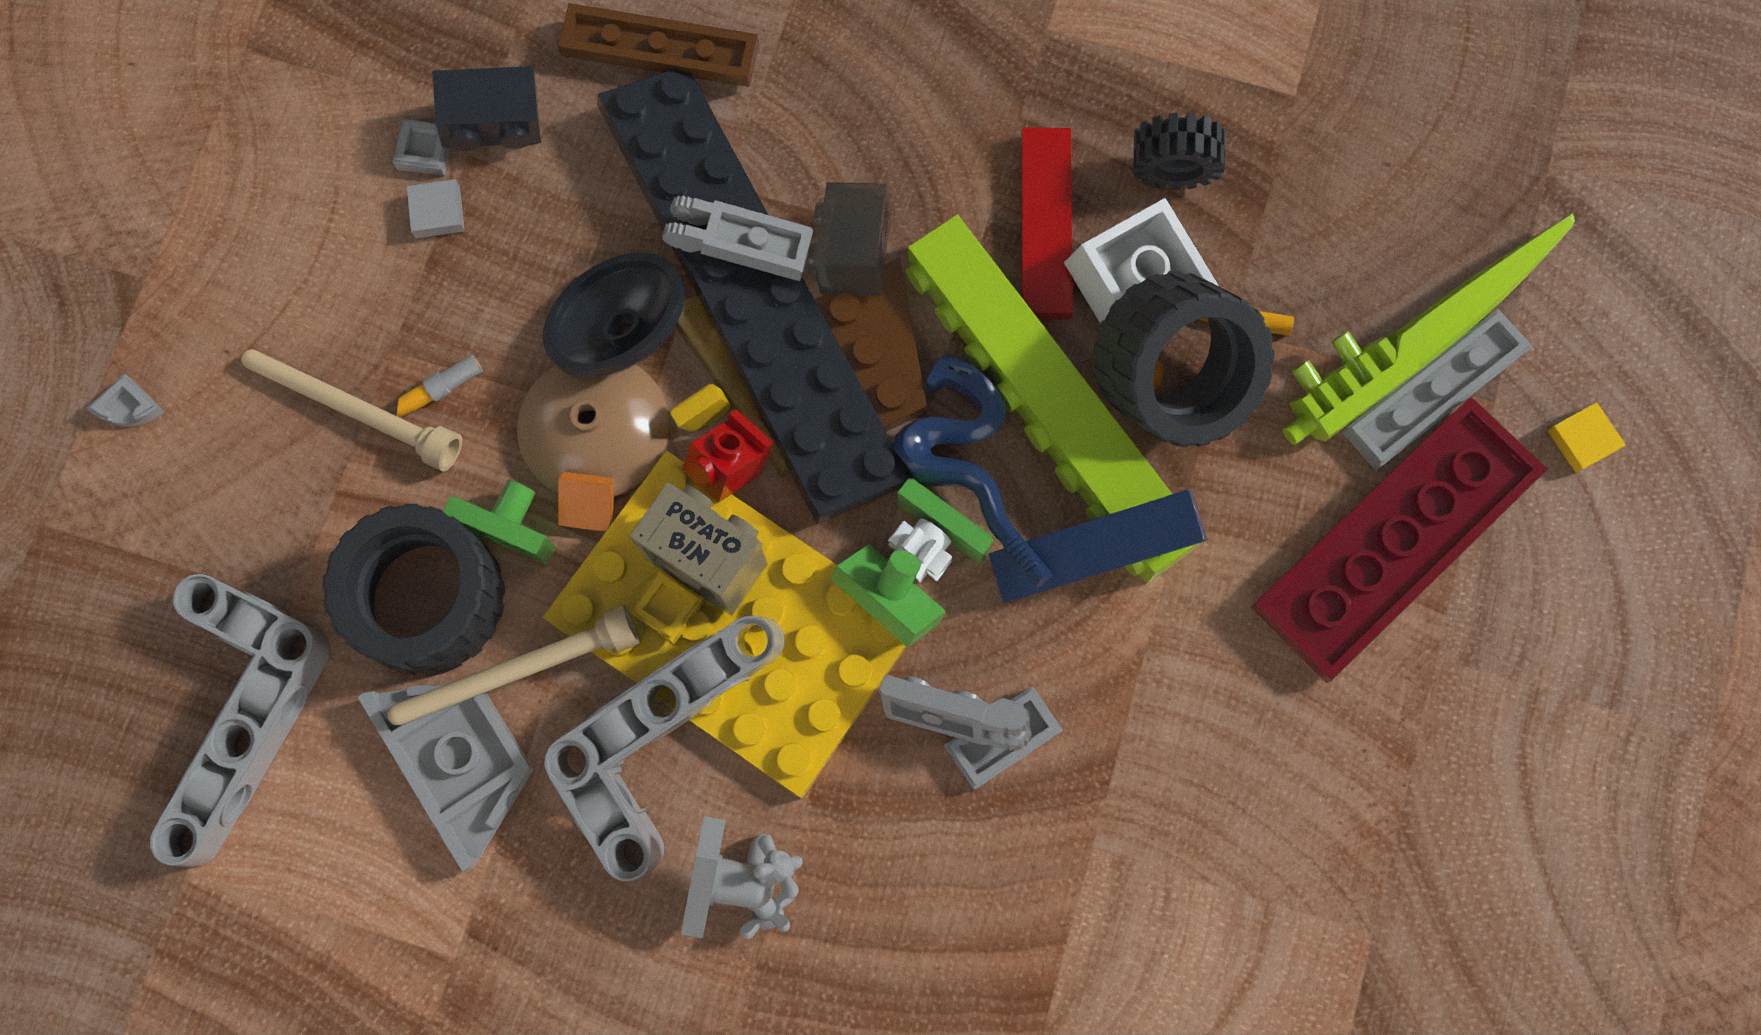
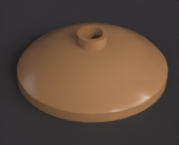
[517,365,670,499]

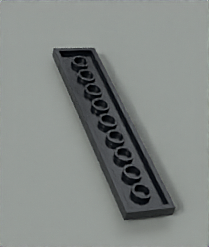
[597,69,912,525]

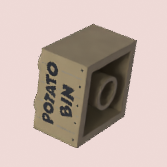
[629,482,768,616]

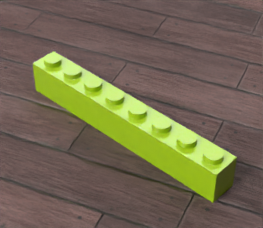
[905,214,1201,583]

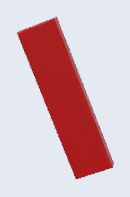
[1021,127,1073,319]

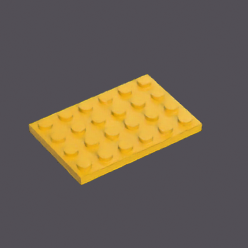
[542,450,906,799]

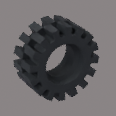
[1133,113,1225,190]

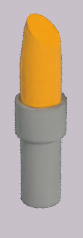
[397,354,483,417]

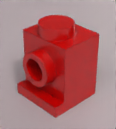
[683,409,773,503]

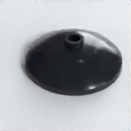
[543,253,685,378]

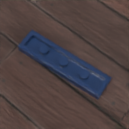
[988,489,1208,603]

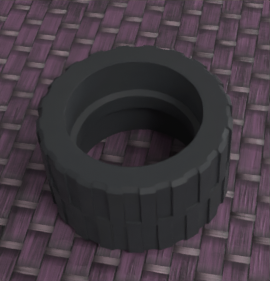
[1093,271,1275,448]
[322,503,505,676]

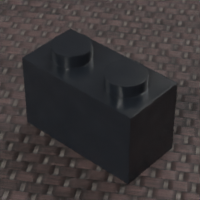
[432,66,541,151]

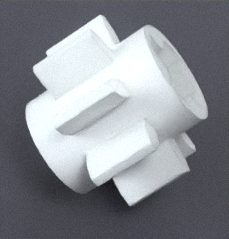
[888,518,952,584]

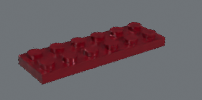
[1251,397,1548,683]

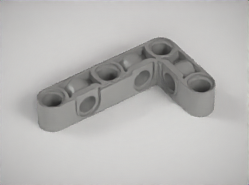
[150,574,330,867]
[545,616,784,881]

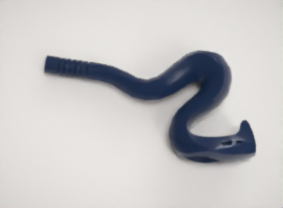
[892,353,1053,588]

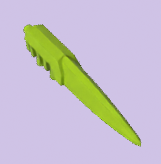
[1282,213,1575,445]

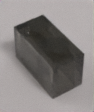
[807,182,891,297]

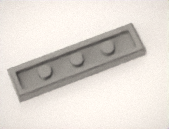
[1342,309,1533,471]

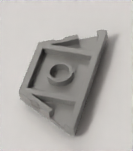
[357,681,534,872]

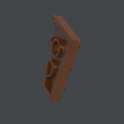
[815,257,927,432]

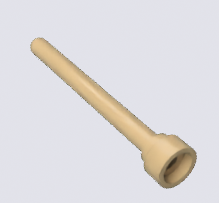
[241,349,462,472]
[388,604,640,725]

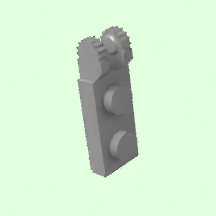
[662,195,813,281]
[879,674,1031,752]

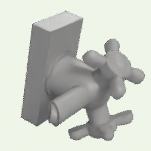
[681,816,803,939]

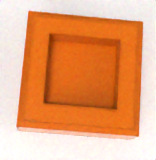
[558,472,614,532]

